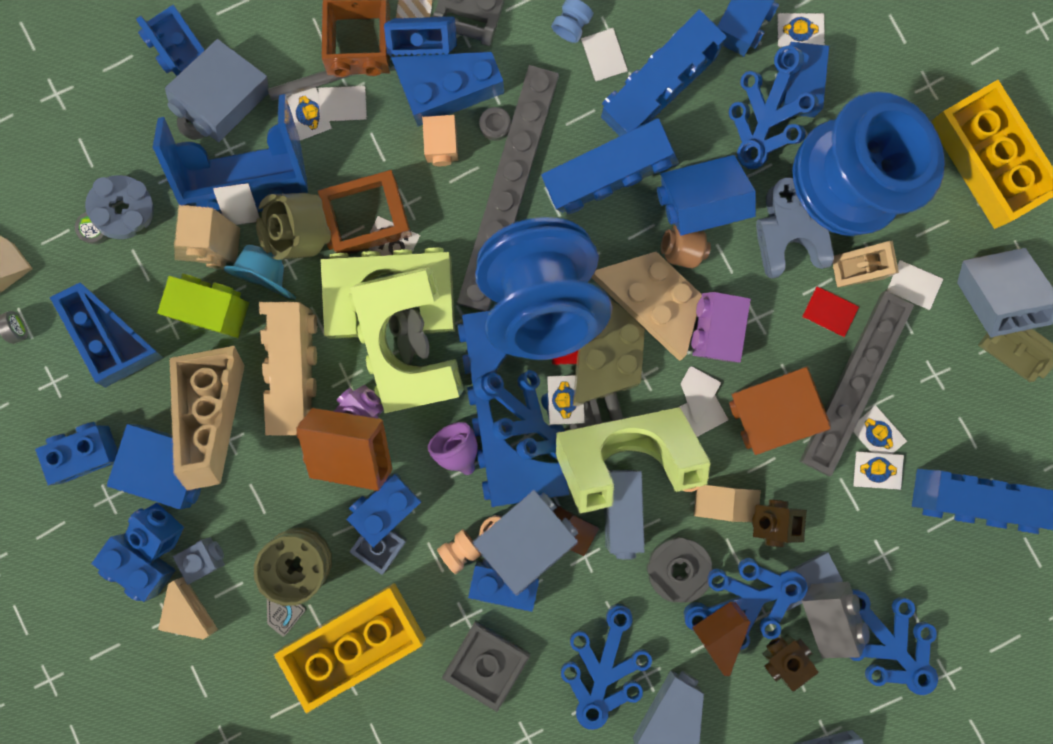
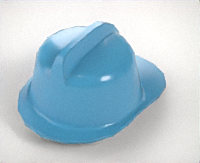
[224,245,296,300]

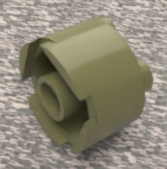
[256,193,331,260]

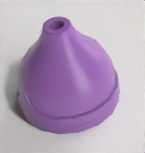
[428,422,478,475]

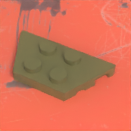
[573,300,645,406]

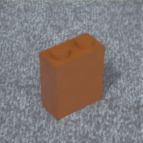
[729,366,831,455]
[296,408,393,491]

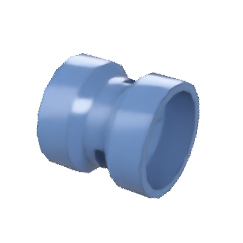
[551,0,593,43]

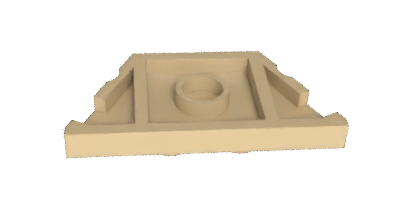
[591,252,702,361]

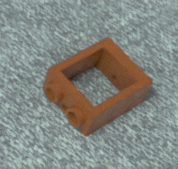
[322,0,390,77]
[318,170,412,254]

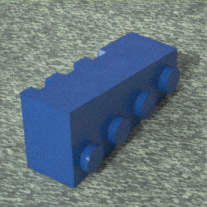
[601,9,727,136]
[541,118,680,214]
[912,469,1053,534]

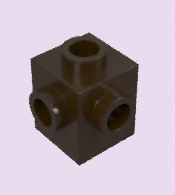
[752,499,807,547]
[762,634,819,692]

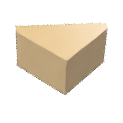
[833,241,899,287]
[694,485,761,522]
[158,577,218,639]

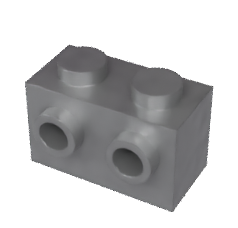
[802,582,870,658]

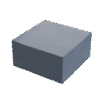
[350,529,407,575]

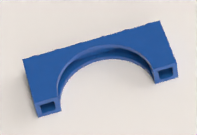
[458,310,569,507]

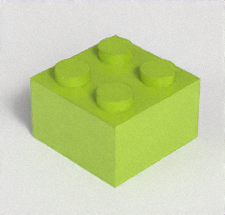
[157,273,249,338]

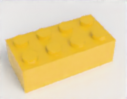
[930,80,1053,229]
[274,583,426,713]

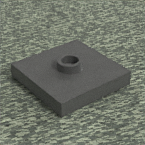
[442,620,531,712]

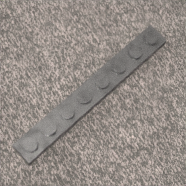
[457,65,559,312]

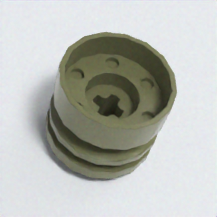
[254,527,332,606]

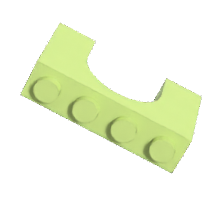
[321,248,455,339]
[349,266,464,413]
[556,407,710,513]

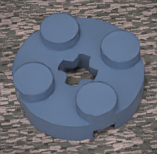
[85,175,154,239]

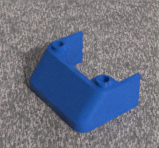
[153,94,308,214]

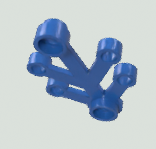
[728,46,819,169]
[474,370,566,460]
[684,558,807,650]
[850,589,938,695]
[561,604,652,730]

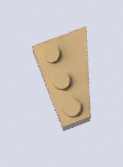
[175,205,240,269]

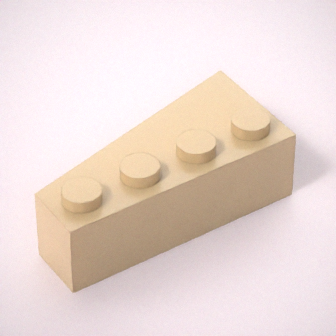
[259,302,317,435]
[170,346,245,490]

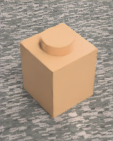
[422,115,458,166]

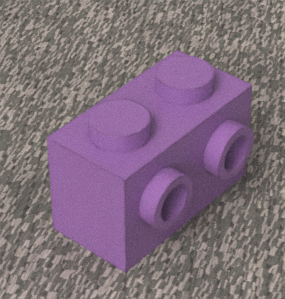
[691,292,751,363]

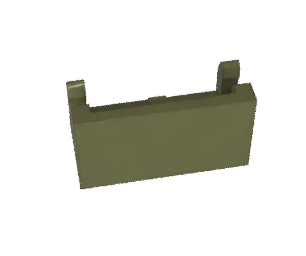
[978,329,1053,382]

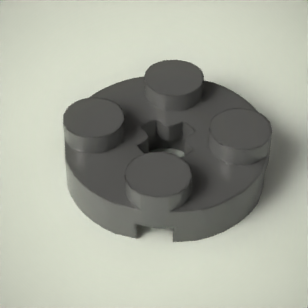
[646,537,712,603]

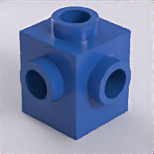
[124,503,184,562]

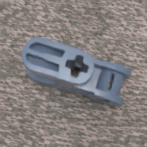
[756,178,834,279]

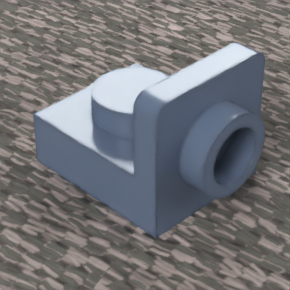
[173,537,225,585]

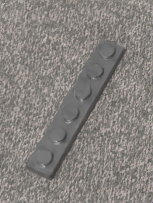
[799,291,914,476]

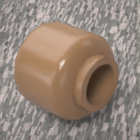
[661,225,711,268]

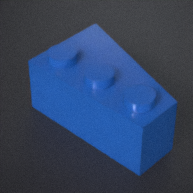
[391,52,504,126]
[50,283,164,387]

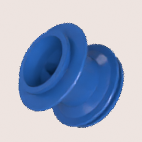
[793,91,945,236]
[475,217,612,360]

